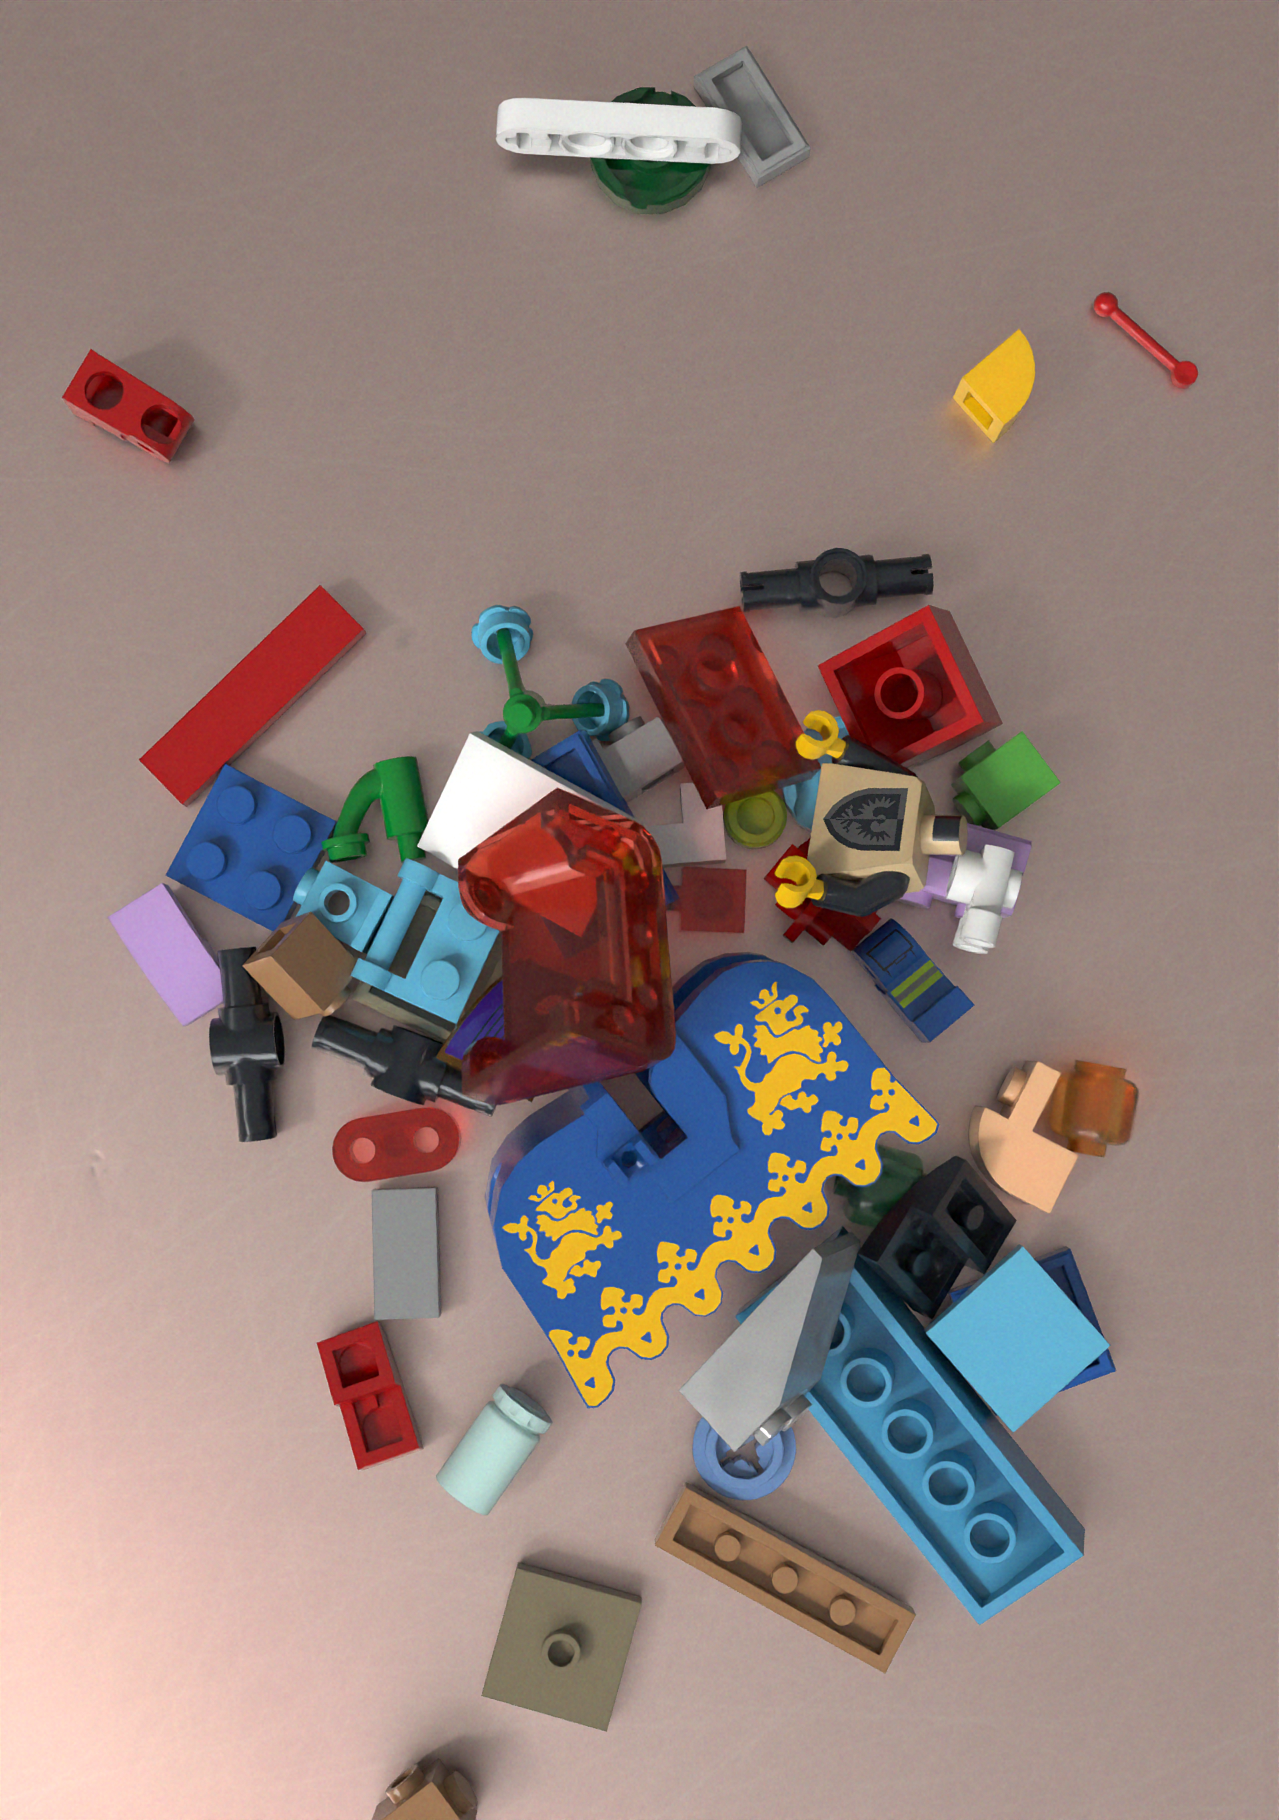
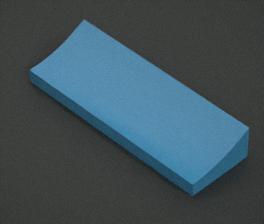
[735,1226,1085,1625]

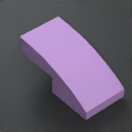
[108,883,224,1026]

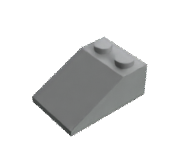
[679,1232,861,1452]

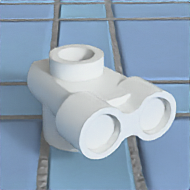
[945,845,1022,954]

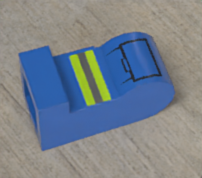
[852,918,975,1043]

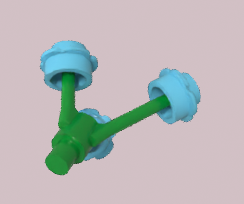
[471,605,629,759]

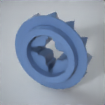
[692,1417,796,1500]

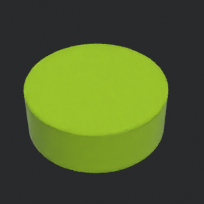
[723,784,787,849]

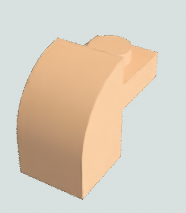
[968,1061,1079,1214]

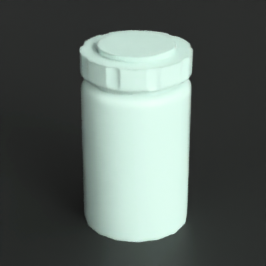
[436,1384,553,1515]

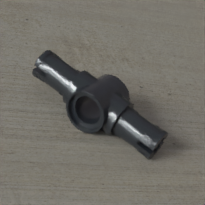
[739,548,934,618]
[209,946,285,1142]
[312,1015,505,1117]

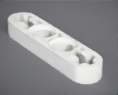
[496,98,742,164]

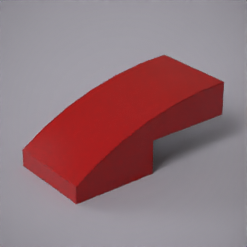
[317,1321,424,1470]

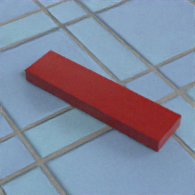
[139,585,366,807]

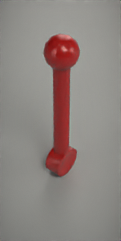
[1094,292,1198,389]

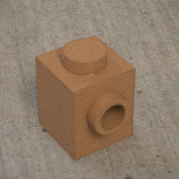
[242,912,357,1020]
[372,1758,477,1820]

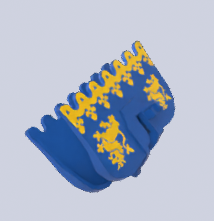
[485,952,940,1408]

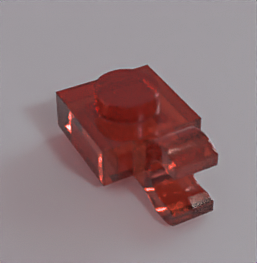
[655,867,747,934]

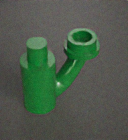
[321,756,429,863]

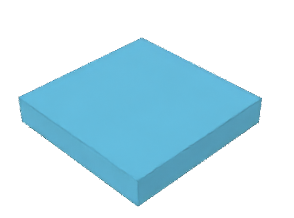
[923,1244,1111,1433]

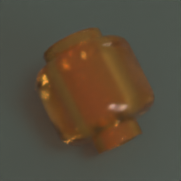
[1048,1060,1140,1157]

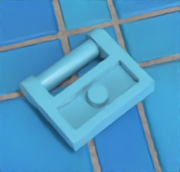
[350,858,511,1025]

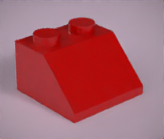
[817,605,1003,768]

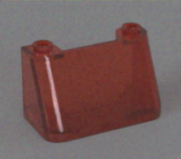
[458,787,676,1105]

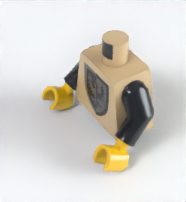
[774,710,968,917]

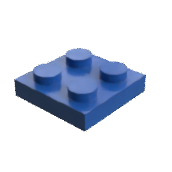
[165,764,337,931]

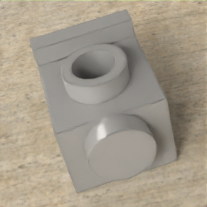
[592,714,689,803]

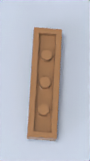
[655,1482,916,1674]

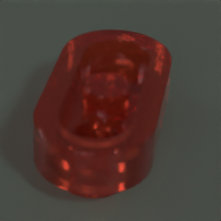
[332,1107,462,1182]

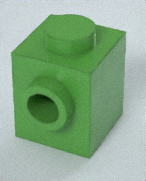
[951,731,1061,831]

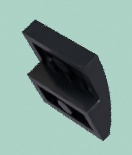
[857,1156,1017,1319]

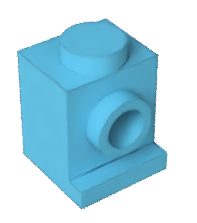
[293,861,394,954]

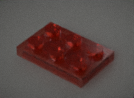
[625,606,821,809]

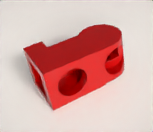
[62,349,195,463]

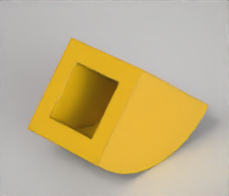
[953,329,1035,443]

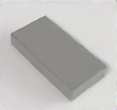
[694,46,811,188]
[371,1187,441,1320]

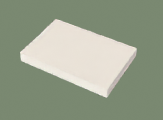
[417,731,645,940]

